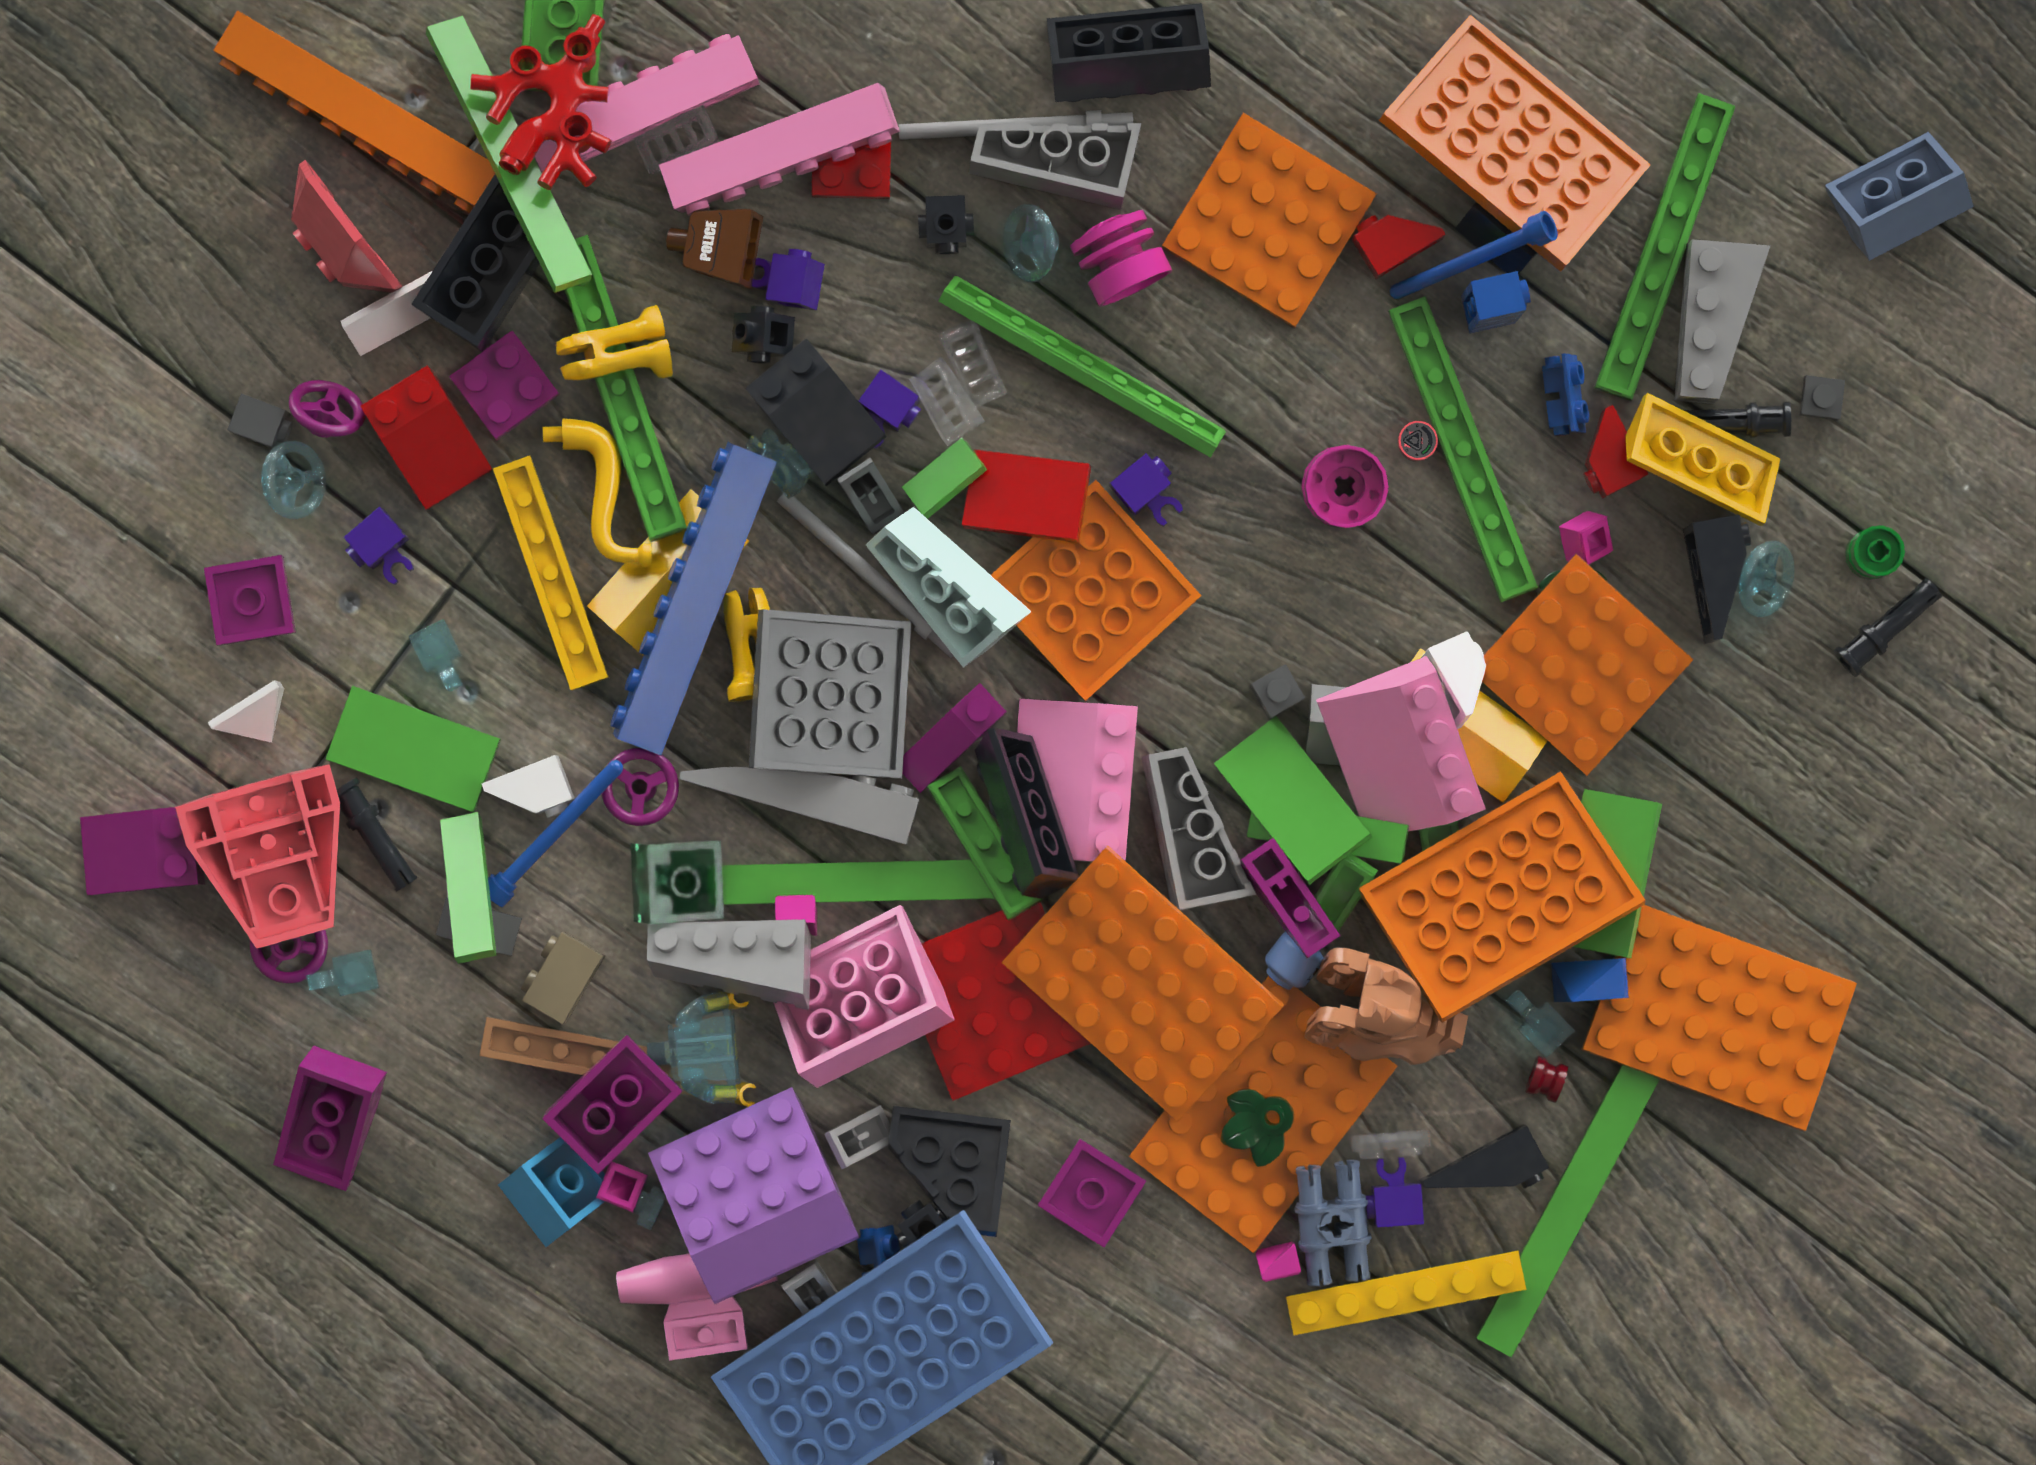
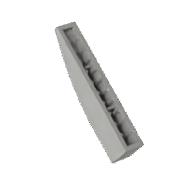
[679,767,920,845]

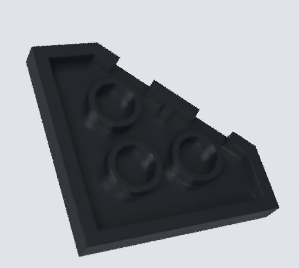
[888,1106,1011,1237]

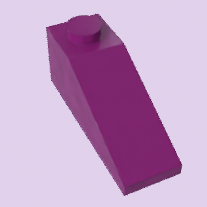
[902,683,1007,793]
[1240,837,1340,958]

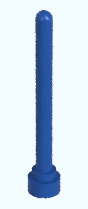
[1390,211,1558,299]
[488,760,623,907]

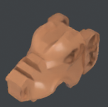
[1305,948,1468,1065]

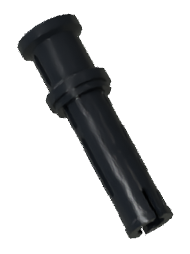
[1684,402,1792,438]
[1833,578,1942,677]
[337,777,418,892]

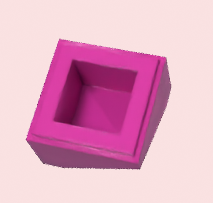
[1559,511,1613,565]
[775,895,817,936]
[596,1161,648,1213]
[1256,1241,1301,1282]

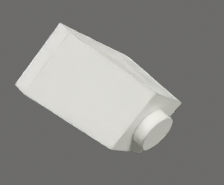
[1421,632,1486,729]
[482,755,575,818]

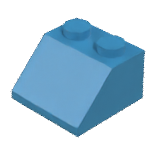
[498,1137,605,1247]

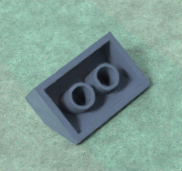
[1825,132,1973,261]

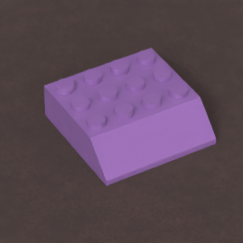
[648,1087,860,1304]

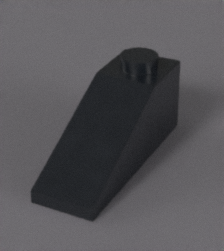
[1419,1124,1549,1189]

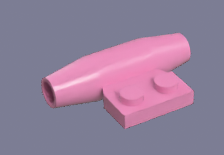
[616,1254,778,1361]

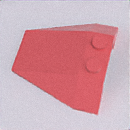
[291,160,403,293]
[175,764,340,948]

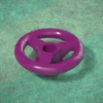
[288,380,366,438]
[601,747,679,826]
[250,930,328,984]

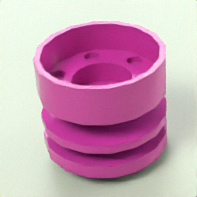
[1070,210,1172,307]
[1301,445,1389,528]

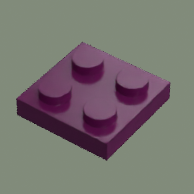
[449,330,560,440]
[204,555,296,646]
[1038,1138,1146,1248]

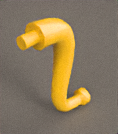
[543,418,652,567]

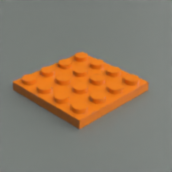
[1162,112,1377,328]
[991,480,1202,702]
[1482,554,1694,776]

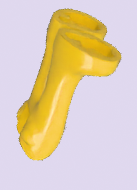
[556,305,673,380]
[723,588,770,702]

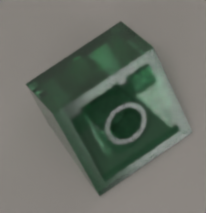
[630,840,724,924]

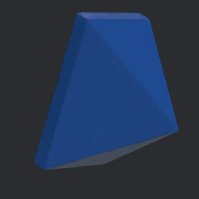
[1551,958,1629,1002]

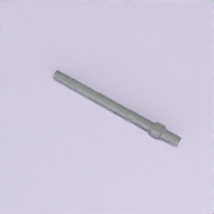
[899,110,1133,140]
[777,490,954,658]

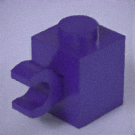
[752,249,825,310]
[859,369,921,449]
[1109,453,1183,527]
[344,507,414,585]
[1366,1157,1424,1227]

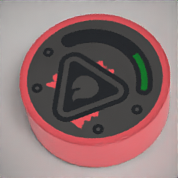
[1398,421,1438,461]

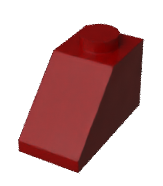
[1352,215,1446,280]
[1583,405,1649,499]

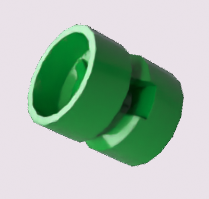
[1845,525,1905,580]

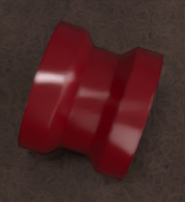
[1525,1056,1568,1103]

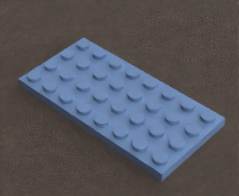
[711,1210,1053,1465]

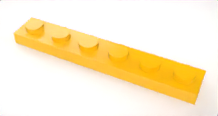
[493,455,609,691]
[1286,1250,1527,1335]

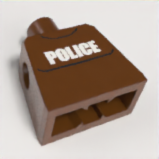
[666,209,764,289]

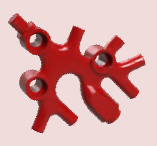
[470,14,612,190]

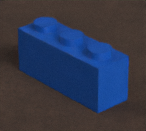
[1461,271,1531,334]

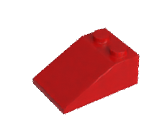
[360,365,493,510]

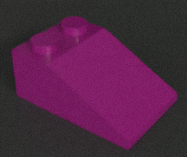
[80,807,205,896]
[542,1035,683,1174]
[273,1046,387,1191]

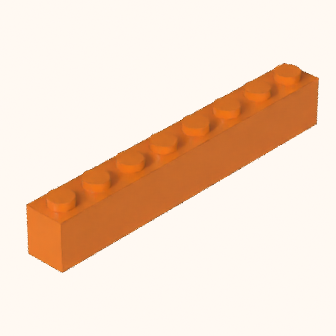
[213,10,495,214]

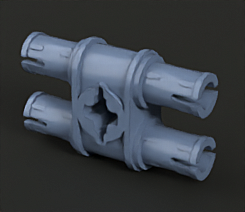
[1294,1160,1372,1286]

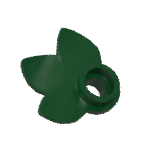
[1221,1089,1294,1167]

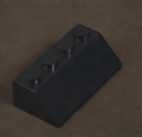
[1046,3,1211,102]
[411,175,567,352]
[975,727,1079,899]

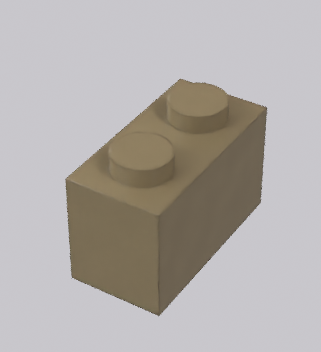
[521,932,605,1024]

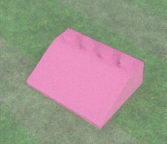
[1316,656,1486,832]
[1017,699,1138,862]
[774,905,955,1088]

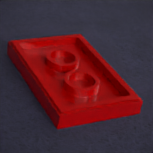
[962,450,1091,543]

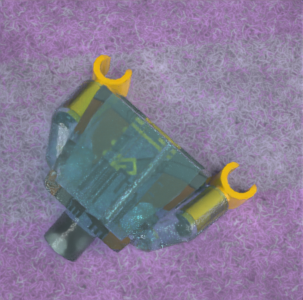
[647,991,756,1107]

